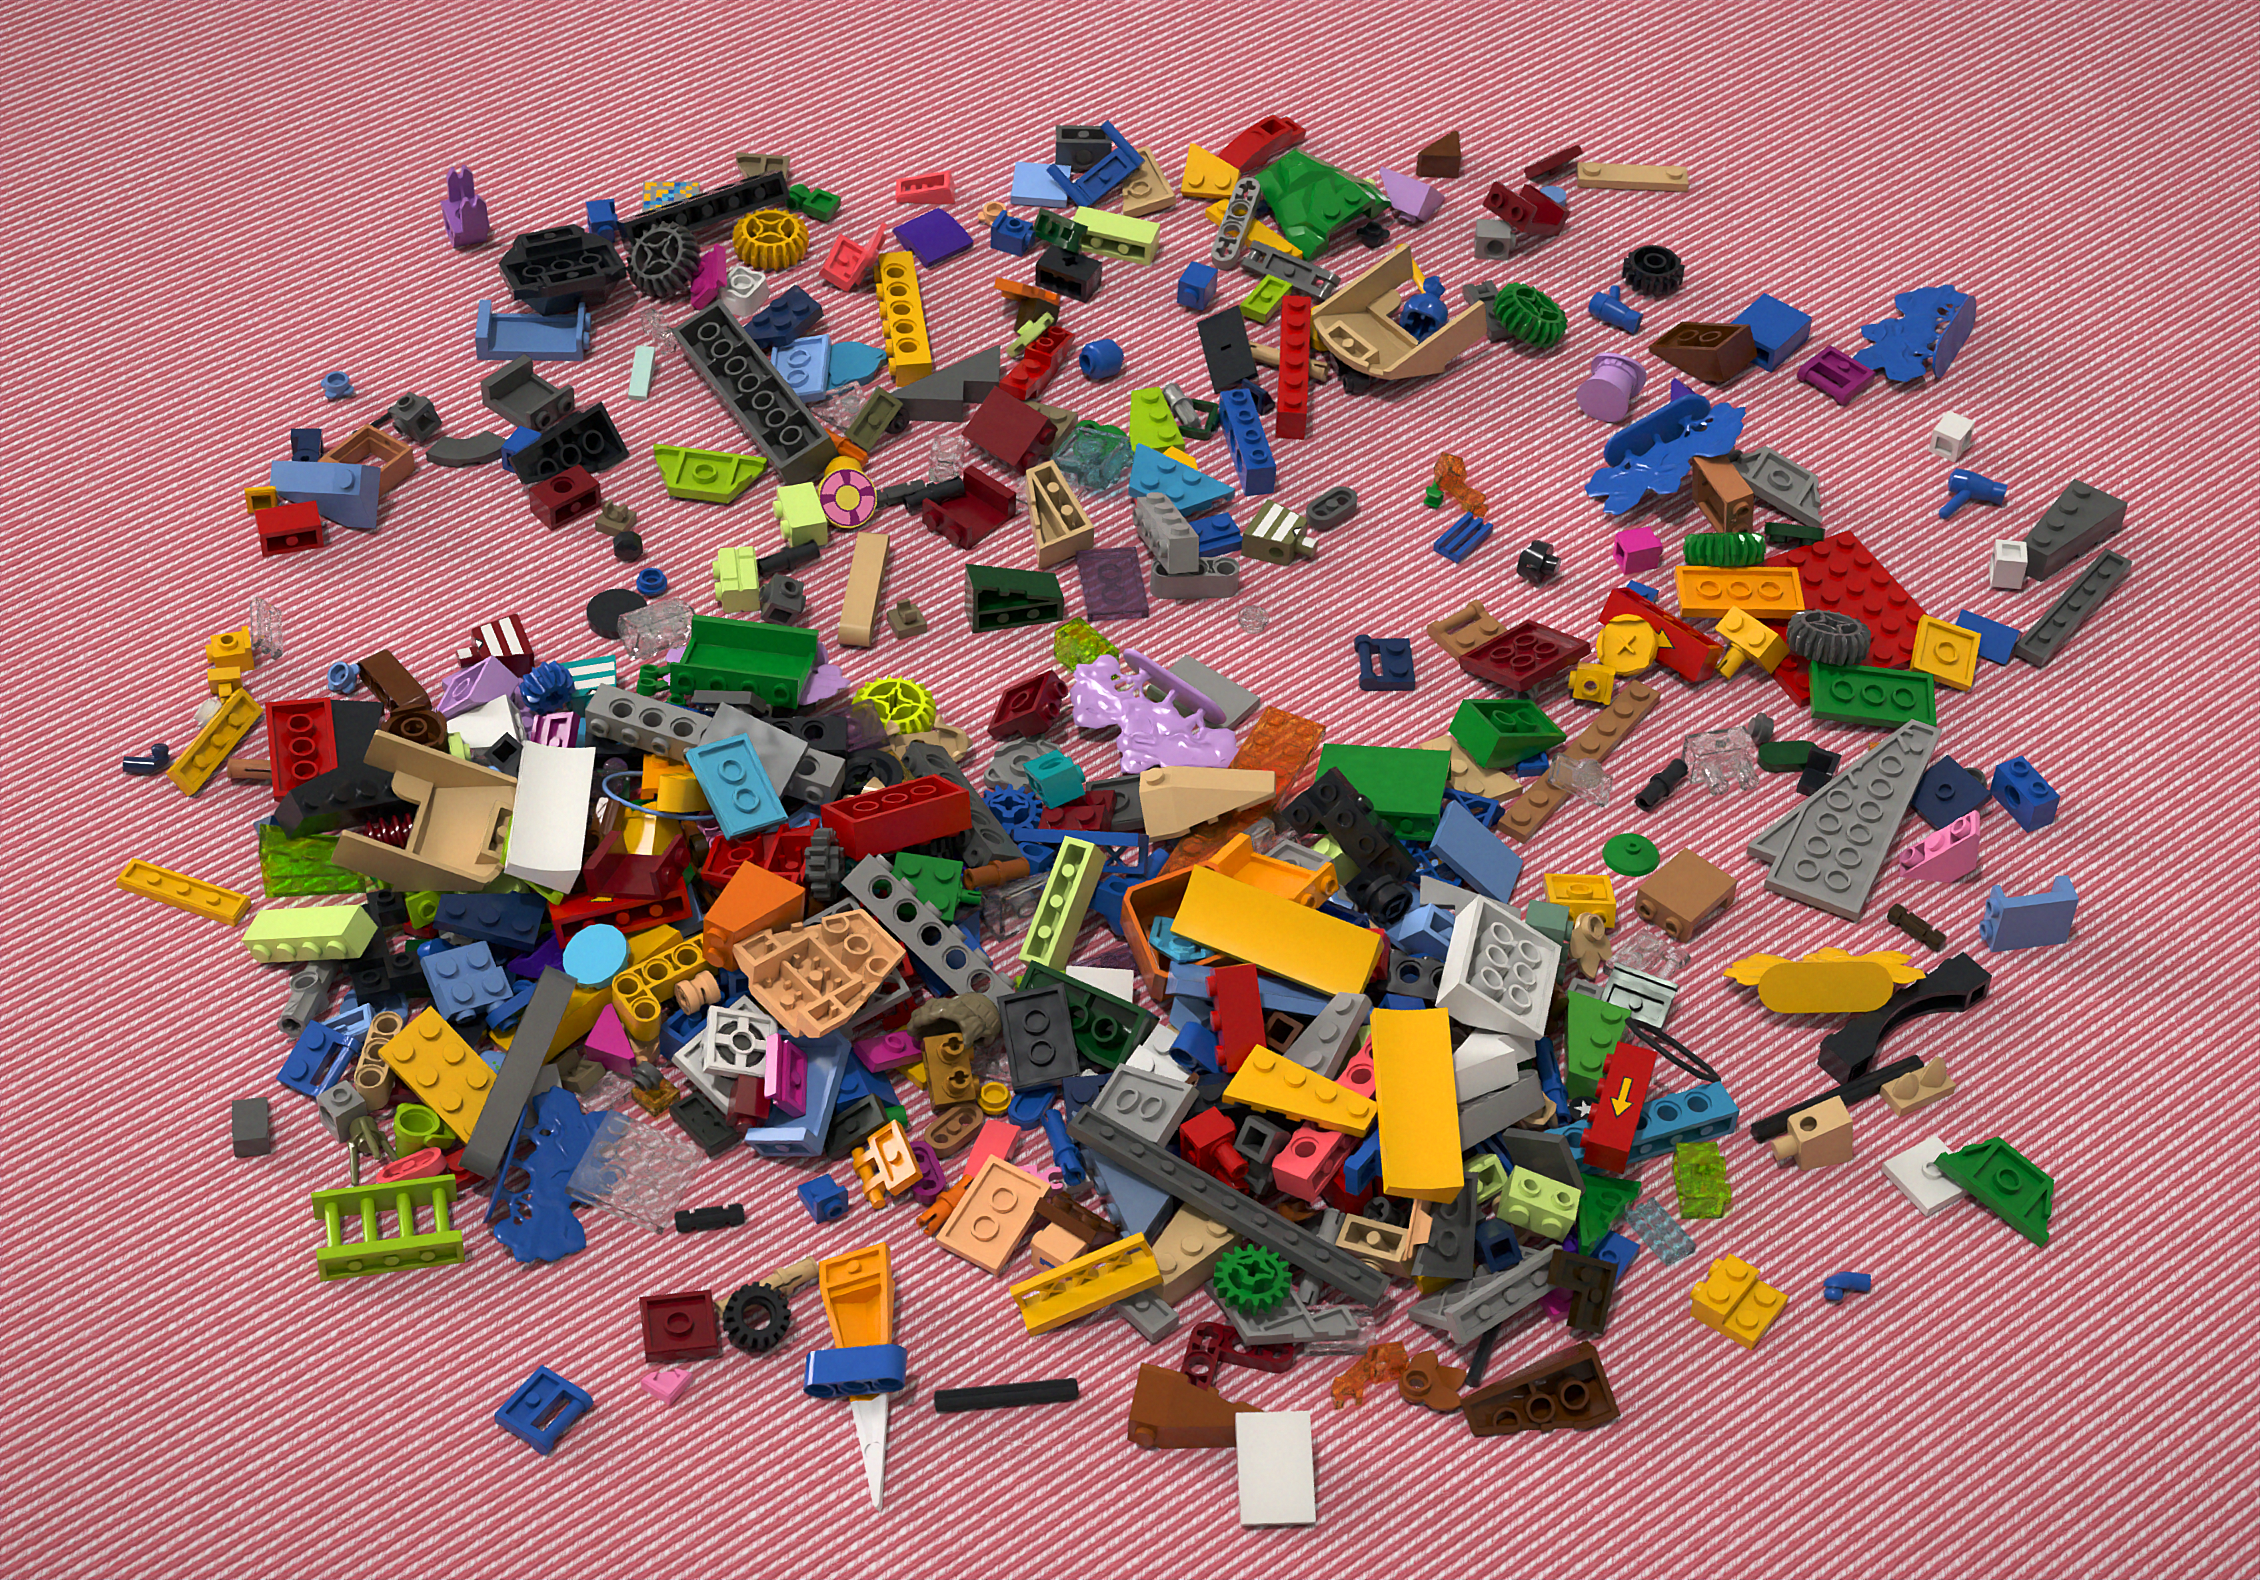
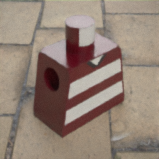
[456,613,535,678]

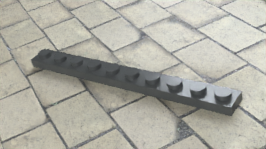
[1066,1104,1392,1309]

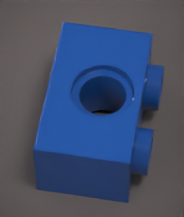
[1990,755,2060,833]

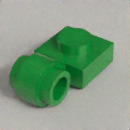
[784,184,841,222]

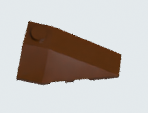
[1460,1341,1621,1435]

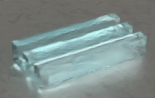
[1624,1197,1696,1266]

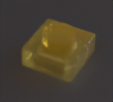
[631,1078,681,1118]

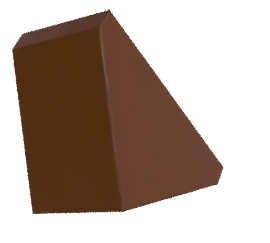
[1416,130,1461,178]

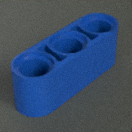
[1169,1021,1223,1076]
[803,1344,908,1398]

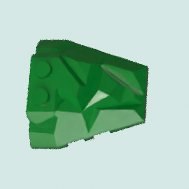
[1254,148,1392,262]

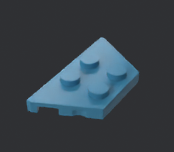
[1128,443,1235,517]

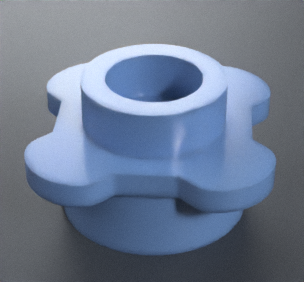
[321,371,354,399]
[327,661,361,694]

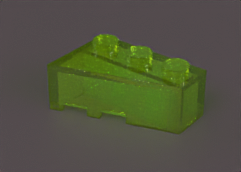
[259,823,367,898]

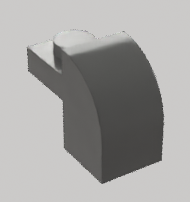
[1234,1116,1292,1195]

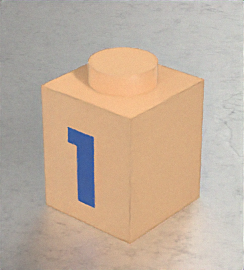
[1030,1221,1087,1283]

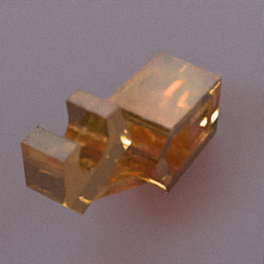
[1433,452,1489,518]
[1330,1341,1410,1410]

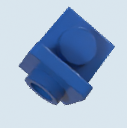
[797,1173,848,1224]

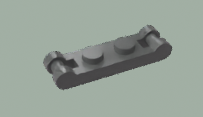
[1240,240,1341,303]

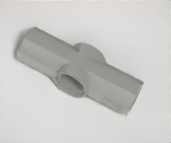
[277,959,341,1038]

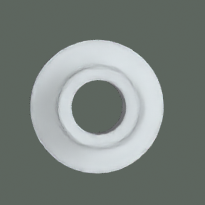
[193,698,222,728]

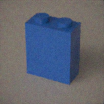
[1730,293,1813,373]

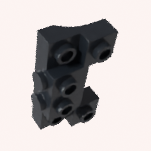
[1280,766,1421,913]
[340,888,425,1008]

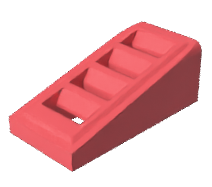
[895,171,955,204]

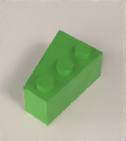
[1563,990,1632,1102]

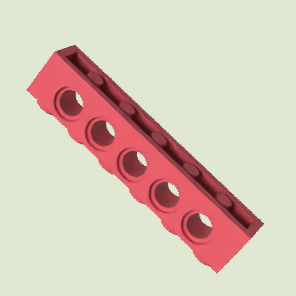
[1271,1033,1377,1203]

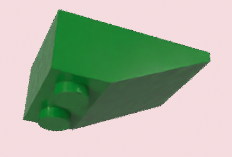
[1448,699,1568,769]

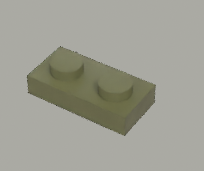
[844,386,903,452]

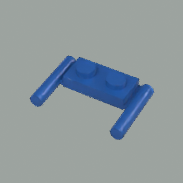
[1046,120,1145,208]

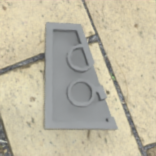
[1283,992,1372,1080]

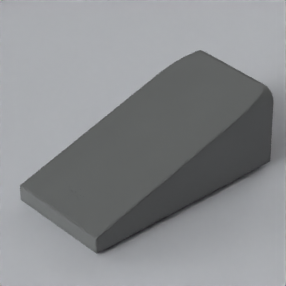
[232,1097,271,1158]

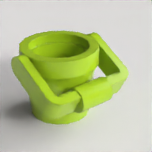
[393,1103,456,1159]

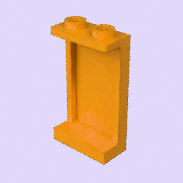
[1208,833,1339,910]

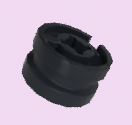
[1361,874,1413,927]

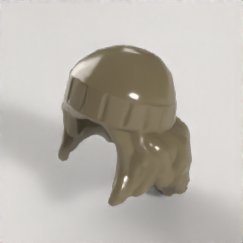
[907,991,1001,1049]

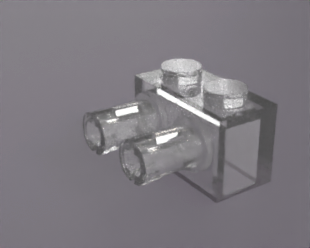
[1681,726,1760,796]

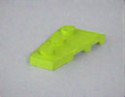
[1128,387,1185,462]

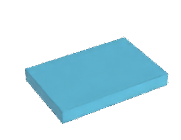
[686,733,788,841]

